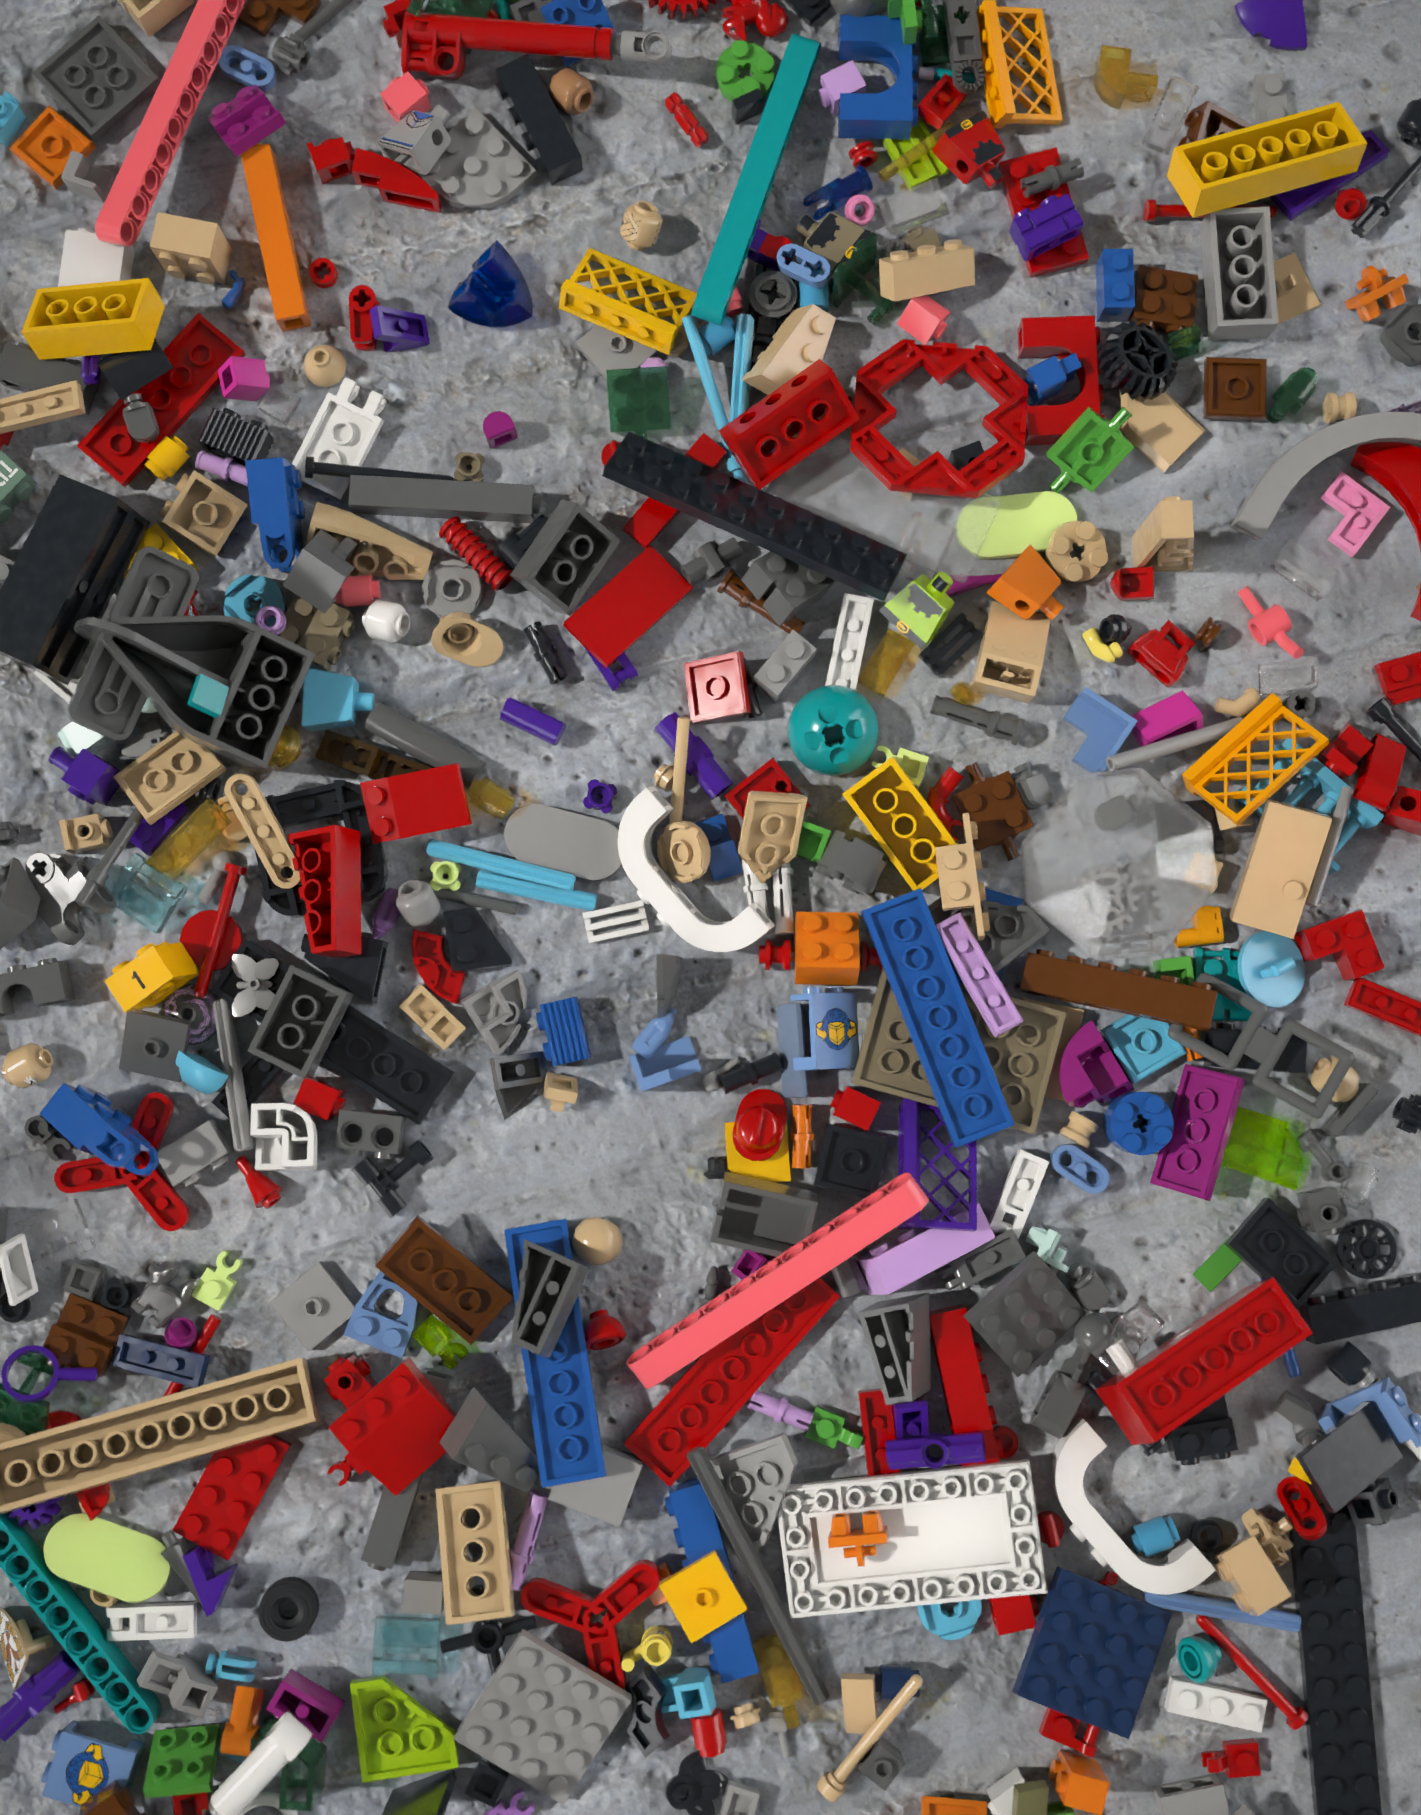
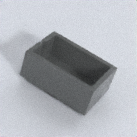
[710,1171,818,1257]

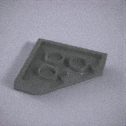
[928,897,1050,974]

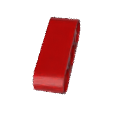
[1353,733,1407,811]

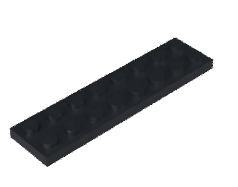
[211,938,455,1125]

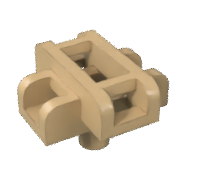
[1242,1508,1293,1566]

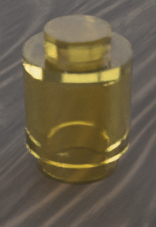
[468,777,516,819]

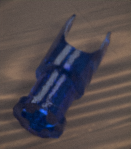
[803,165,873,221]

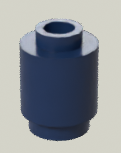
[873,1665,920,1701]

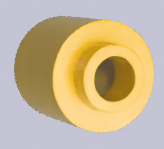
[144,436,190,482]

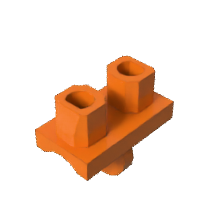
[1345,265,1409,322]
[828,1510,889,1567]

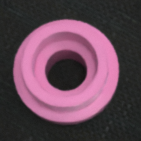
[845,194,874,226]

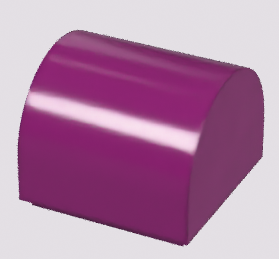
[483,411,518,449]
[731,1250,771,1280]

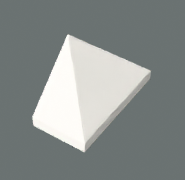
[0,1234,38,1306]

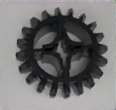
[1097,320,1178,402]

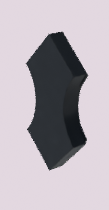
[625,1664,670,1758]

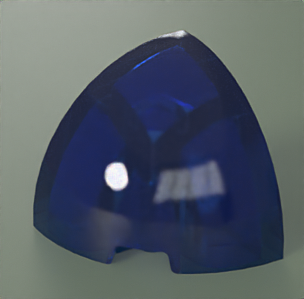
[447,240,533,327]

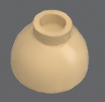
[304,344,346,387]

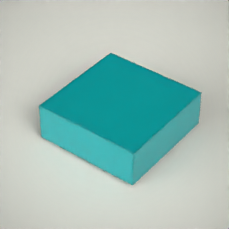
[187,674,230,718]

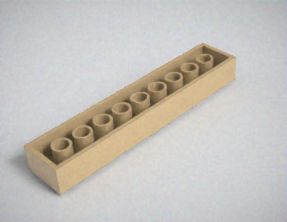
[0,1357,321,1514]

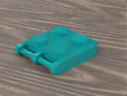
[1193,947,1252,1021]

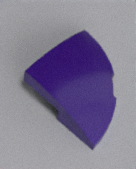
[1234,0,1307,51]

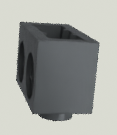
[335,1109,407,1159]

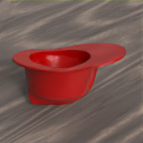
[733,1089,787,1161]

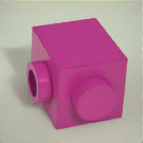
[218,356,270,401]

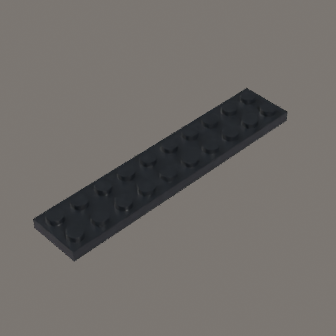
[602,431,907,602]
[1288,1503,1382,1815]

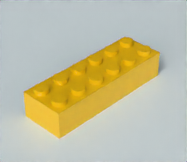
[1167,102,1368,218]

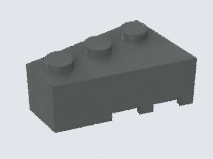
[511,1239,590,1358]
[439,1387,540,1493]

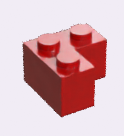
[1294,909,1385,981]

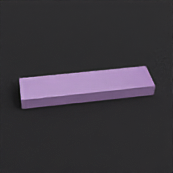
[936,912,1024,1038]

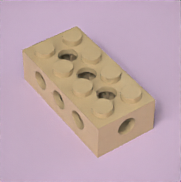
[435,1481,515,1625]

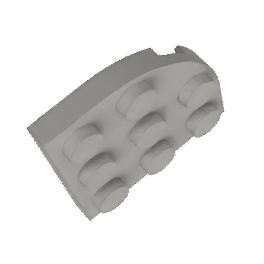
[412,108,537,210]

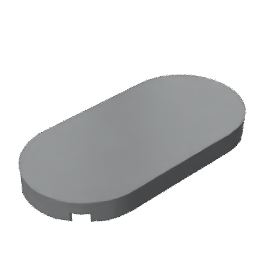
[504,804,622,881]

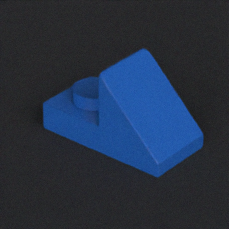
[695,814,743,882]

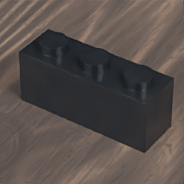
[1204,1023,1307,1073]

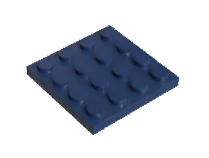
[1012,1566,1172,1739]

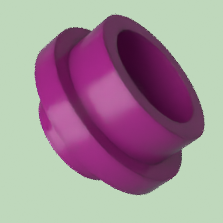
[164,1317,197,1349]

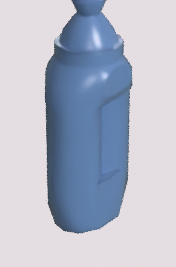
[631,1008,677,1060]

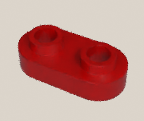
[1277,1476,1327,1540]

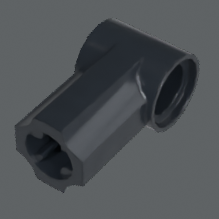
[497,514,548,570]

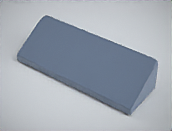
[777,1002,808,1098]

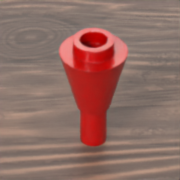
[235,1155,283,1209]

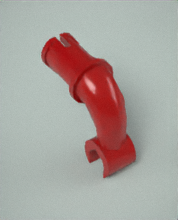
[927,766,964,840]

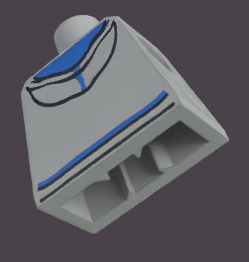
[377,105,451,175]

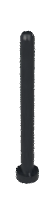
[305,456,453,480]

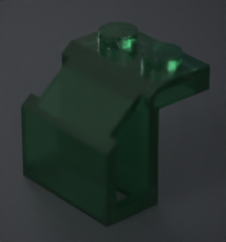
[250,1714,327,1811]

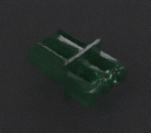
[1267,367,1318,424]

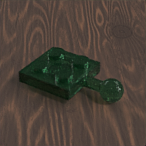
[606,366,672,439]

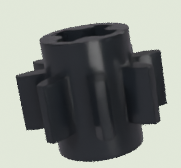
[1393,1094,1421,1134]

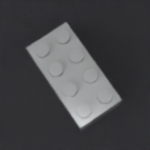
[1200,206,1279,340]

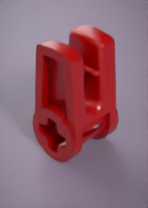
[348,285,380,351]

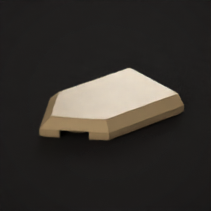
[1119,390,1206,473]
[738,791,808,884]

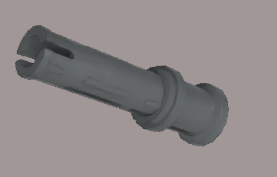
[930,695,1025,745]

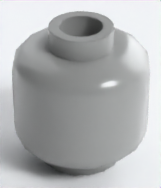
[394,880,440,926]

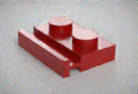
[1374,651,1421,706]

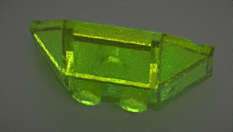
[1220,1106,1305,1191]

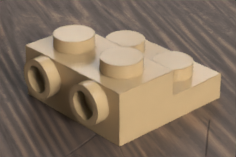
[159,470,248,557]

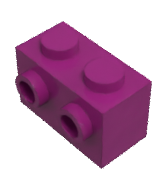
[266,1669,346,1743]

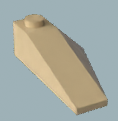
[305,502,433,580]

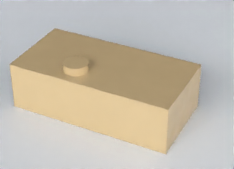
[1229,799,1333,939]

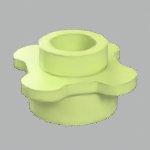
[430,861,461,892]

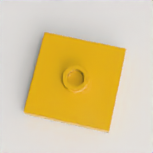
[724,1120,791,1182]
[659,1550,747,1643]

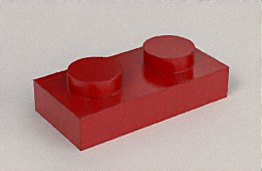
[917,74,967,130]

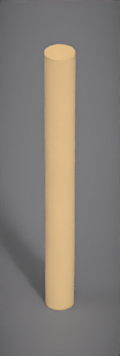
[670,717,690,824]

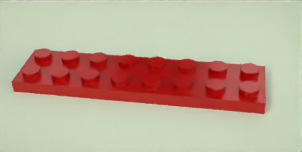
[623,1277,840,1487]

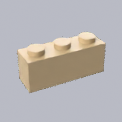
[879,239,975,302]

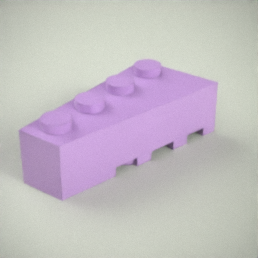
[856,1203,996,1295]

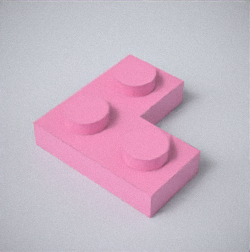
[1320,471,1390,557]

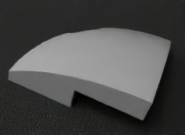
[461,970,527,1056]

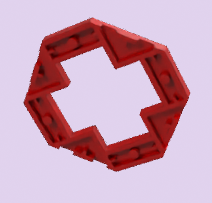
[850,339,1028,498]

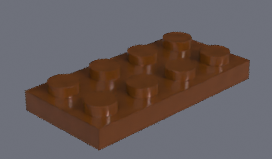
[375,1215,513,1345]

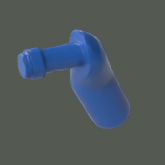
[222,270,246,309]

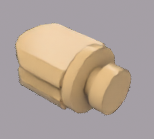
[216,796,248,842]

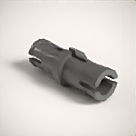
[1020,158,1084,198]

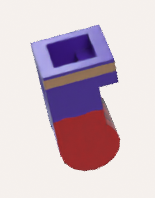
[746,220,793,272]

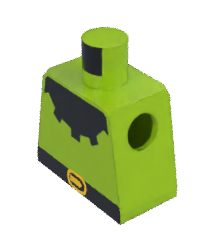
[879,571,954,650]

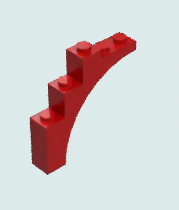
[1350,442,1421,621]

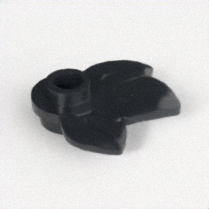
[665,1750,728,1815]

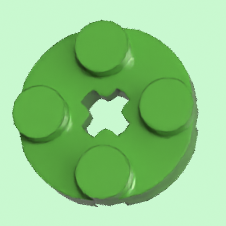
[716,40,775,102]

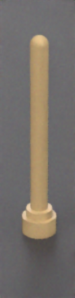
[817,1674,923,1802]

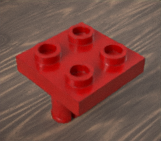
[724,758,811,820]

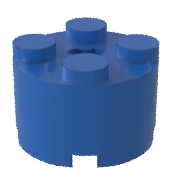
[1103,1092,1174,1155]

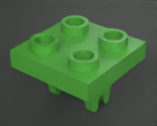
[143,1724,221,1798]

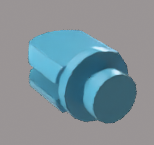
[205,1650,258,1682]

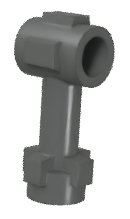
[1296,1128,1348,1183]

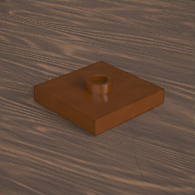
[1203,357,1267,421]

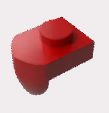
[1110,566,1154,601]

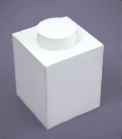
[986,1767,1027,1815]

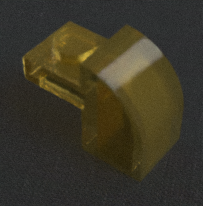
[1094,45,1158,109]

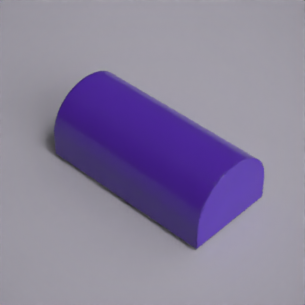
[500,698,567,746]

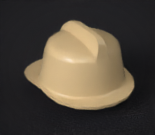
[431,611,504,667]

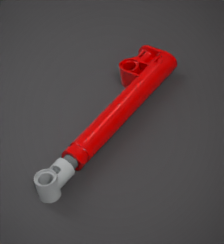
[401,12,672,80]

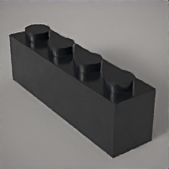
[494,54,583,186]
[1299,1273,1421,1345]

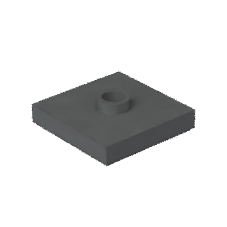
[119,1010,192,1082]

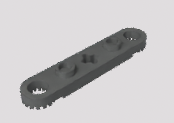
[942,0,985,95]

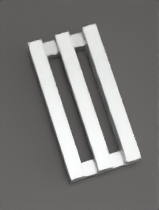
[582,900,650,944]

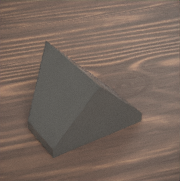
[490,1051,546,1121]

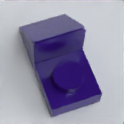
[370,305,430,352]
[892,1399,929,1450]
[183,1545,238,1617]

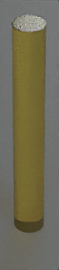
[878,122,955,183]

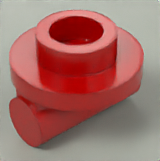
[1334,188,1368,220]
[1037,1511,1065,1548]

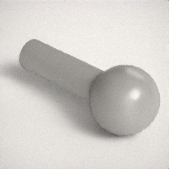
[197,850,238,905]

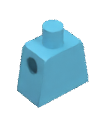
[302,668,375,732]

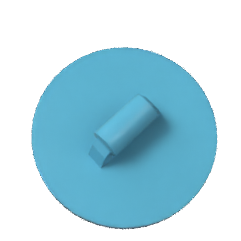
[1237,931,1305,1008]

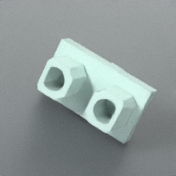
[1012,1226,1070,1275]

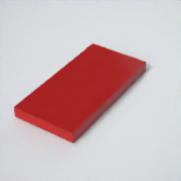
[563,545,693,669]

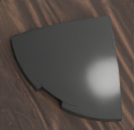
[657,954,683,1018]

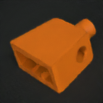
[986,545,1064,621]

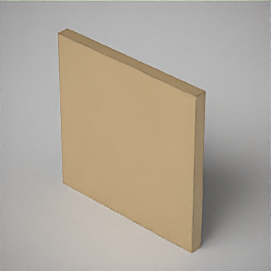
[1274,252,1321,324]

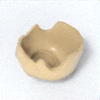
[572,1216,623,1265]

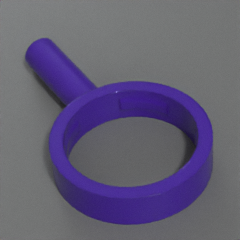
[1,1345,98,1403]

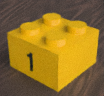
[105,941,200,1012]

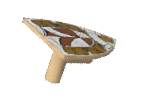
[0,1607,53,1689]

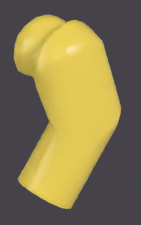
[1081,627,1123,663]

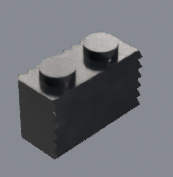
[198,408,274,466]

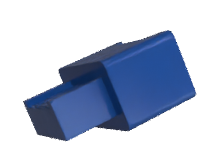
[1023,353,1082,406]

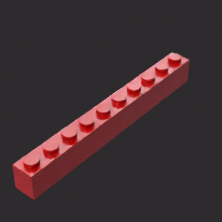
[930,1304,1039,1636]

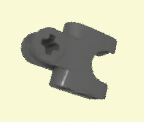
[25,853,117,946]

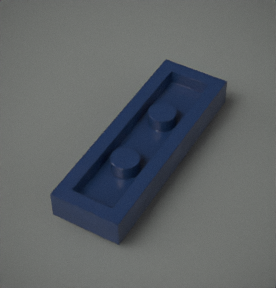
[111,1334,210,1388]

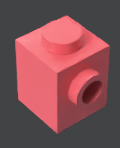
[380,71,431,123]
[896,295,951,345]

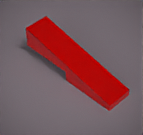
[623,433,727,549]

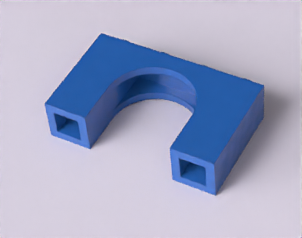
[838,15,918,140]

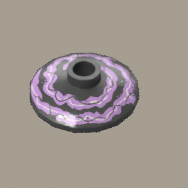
[161,984,219,1045]

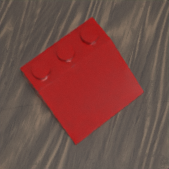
[328,1357,456,1496]

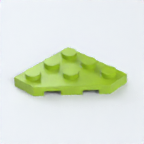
[350,1675,460,1783]

